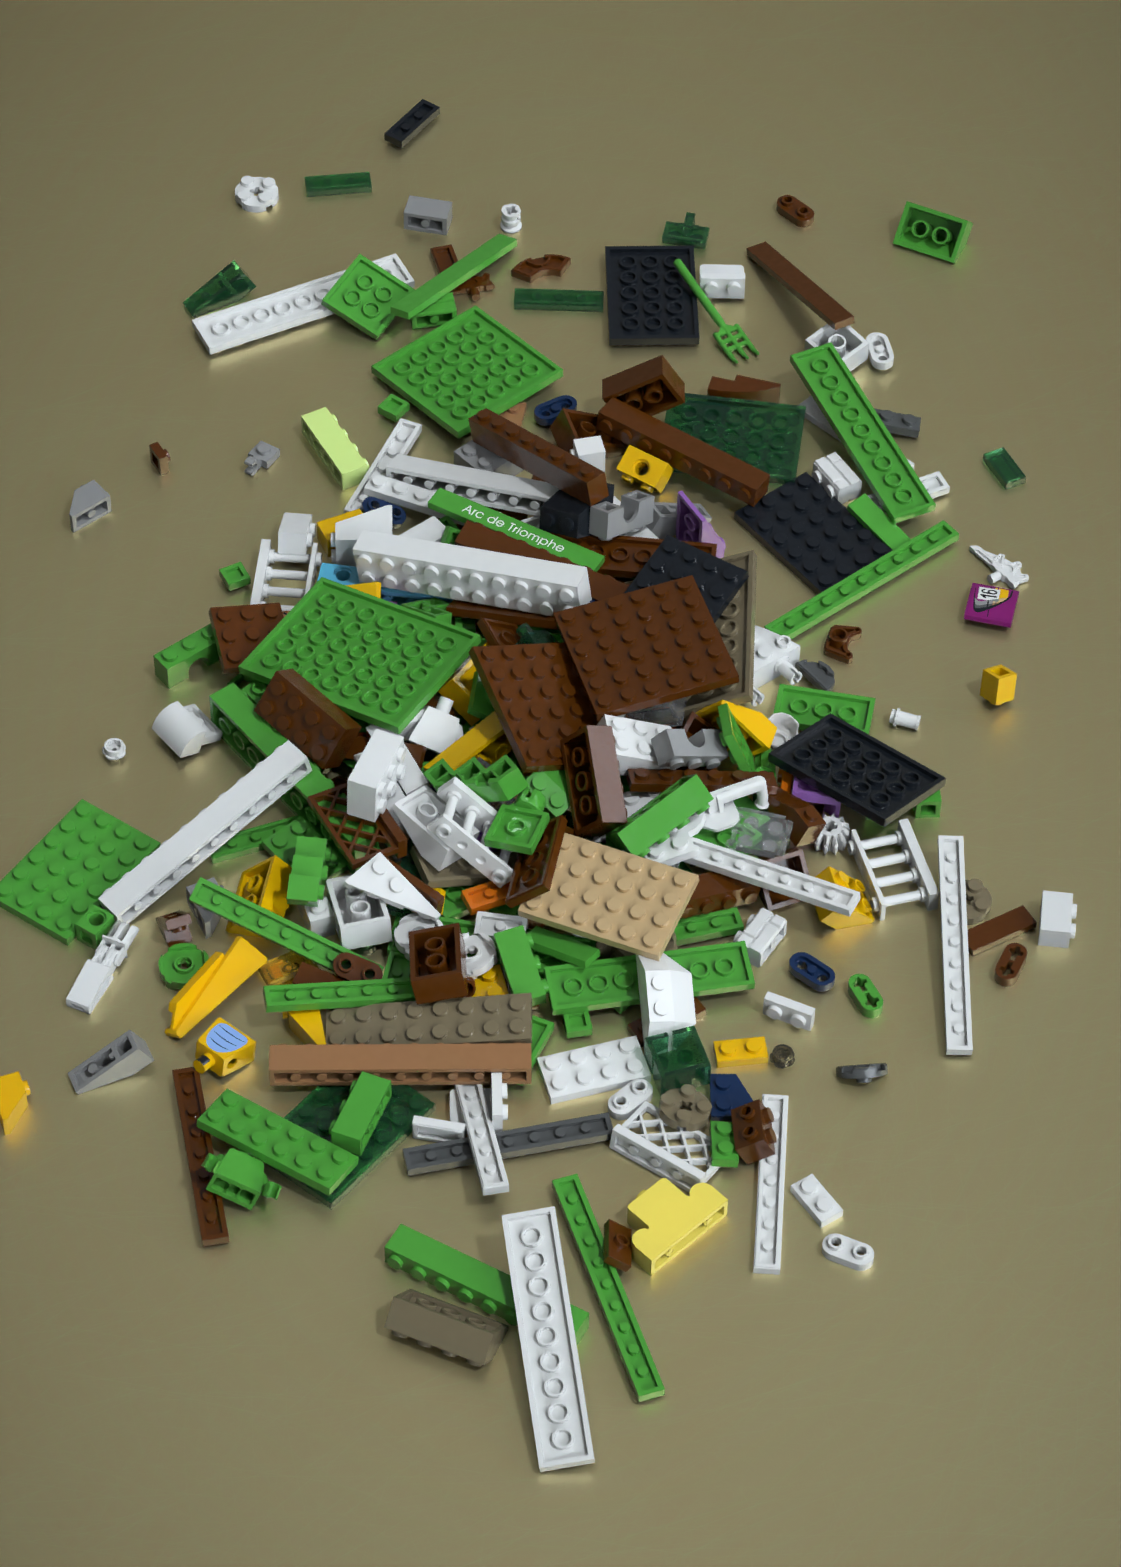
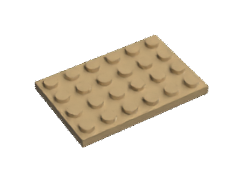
[518,833,699,961]

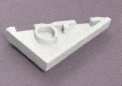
[343,852,441,921]

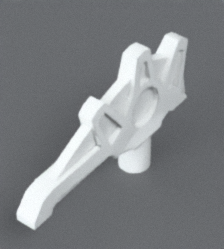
[969,545,1029,590]

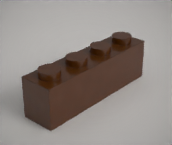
[680,871,761,919]

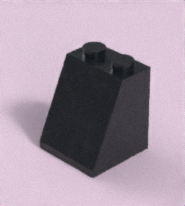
[539,483,614,539]

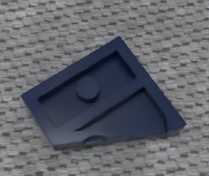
[710,1074,753,1122]

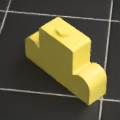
[627,1178,728,1276]

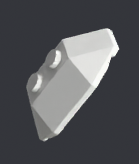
[636,953,696,1054]

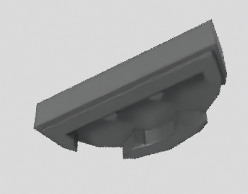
[795,660,835,692]
[836,1063,888,1083]

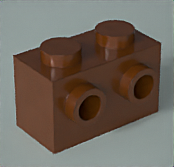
[731,1099,777,1165]

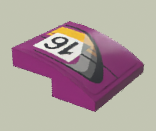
[964,583,1019,628]

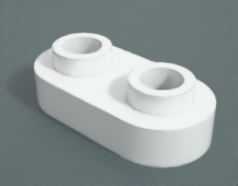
[866,332,894,370]
[608,1079,653,1120]
[822,1233,874,1271]

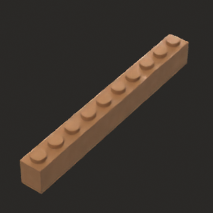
[269,1042,532,1086]

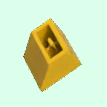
[815,866,874,930]

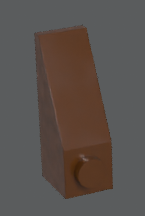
[756,787,826,847]

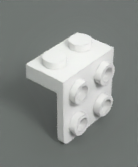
[700,264,745,299]
[450,1073,508,1134]

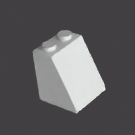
[331,505,393,567]

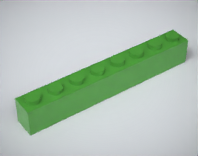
[384,1224,589,1345]

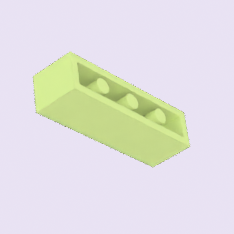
[301,407,369,490]

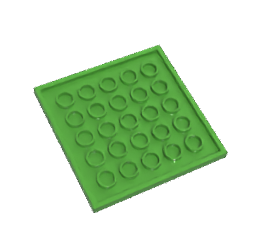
[371,305,563,439]

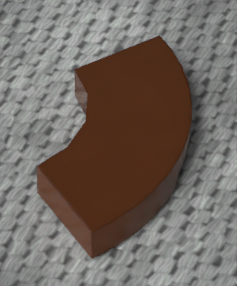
[511,254,571,283]

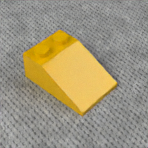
[696,700,777,764]

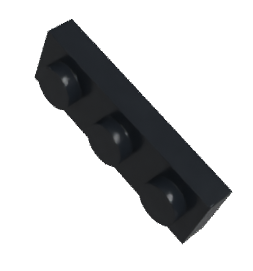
[384,99,440,148]

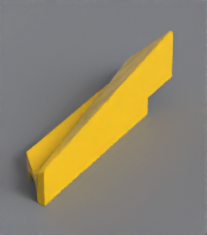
[165,936,268,1038]

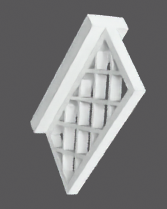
[609,1101,721,1192]

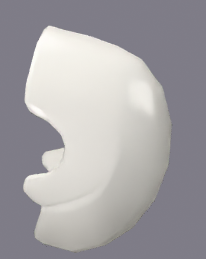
[768,712,799,750]

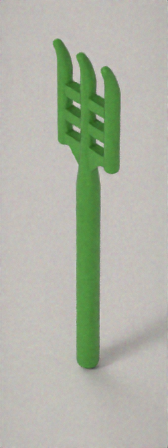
[673,259,759,364]

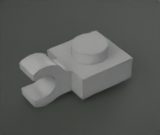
[244,441,280,476]

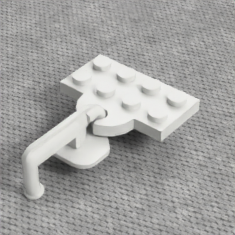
[623,776,769,866]

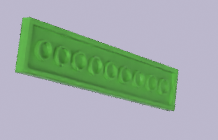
[790,342,936,524]

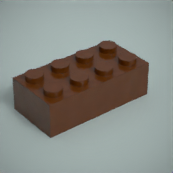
[254,669,362,769]
[560,725,628,837]

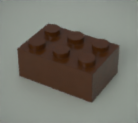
[602,355,685,416]
[409,923,468,1005]

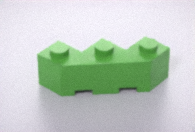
[423,754,529,802]
[286,836,332,907]

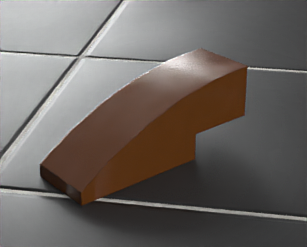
[707,375,781,408]

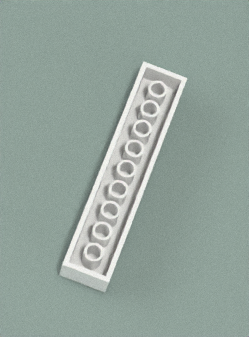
[353,530,592,616]

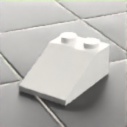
[393,785,480,871]

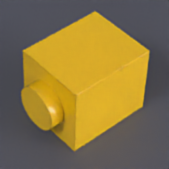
[980,664,1017,705]

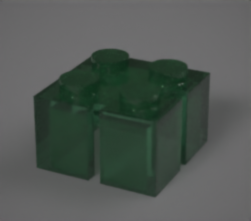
[644,1025,711,1096]

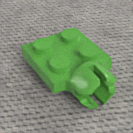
[484,787,550,855]

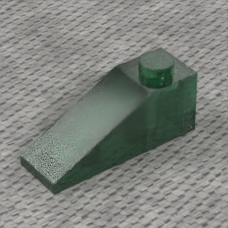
[183,260,256,318]

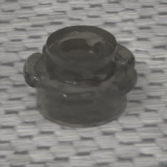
[769,1044,795,1069]

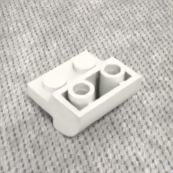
[152,701,223,758]

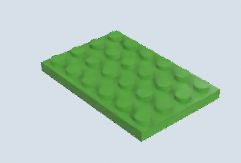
[0,799,161,946]

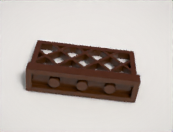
[307,783,407,870]

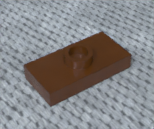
[604,1219,632,1272]

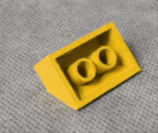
[226,855,292,938]

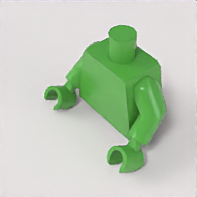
[201,1148,282,1210]

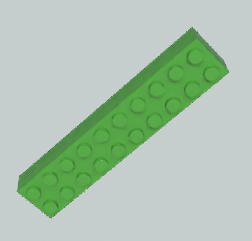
[209,683,380,874]

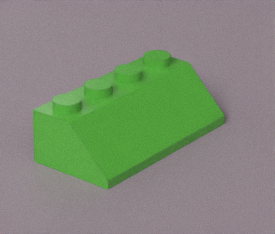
[605,774,714,857]

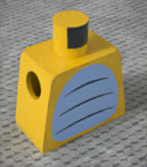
[193,1017,256,1077]

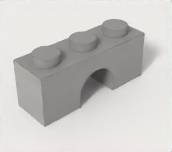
[589,490,655,541]
[651,729,729,769]

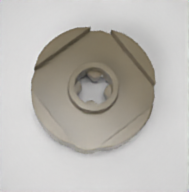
[965,879,992,925]
[659,1084,712,1132]

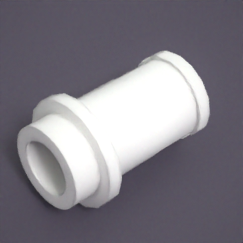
[889,708,921,730]

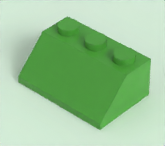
[893,201,973,263]

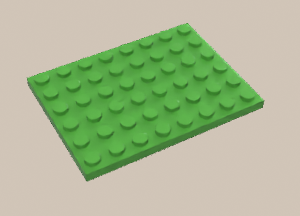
[238,577,481,734]

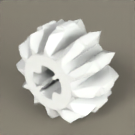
[810,813,850,855]

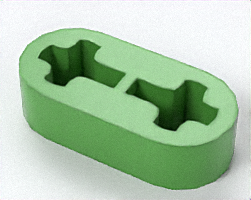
[848,974,883,1018]

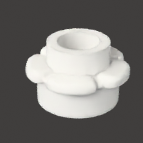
[102,738,126,760]

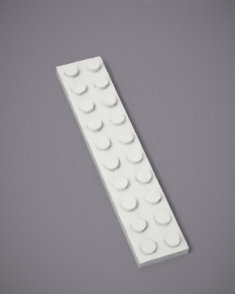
[192,253,415,355]
[501,1206,595,1472]

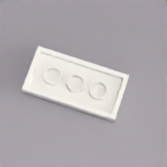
[537,1035,651,1104]

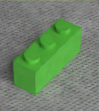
[494,925,549,1006]
[329,1071,392,1156]

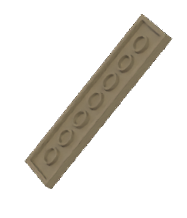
[326,993,532,1045]

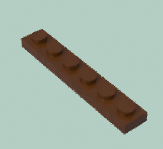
[626,768,778,795]

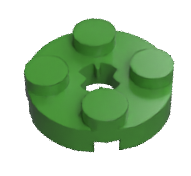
[158,943,209,990]

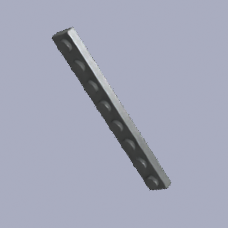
[402,1112,613,1176]

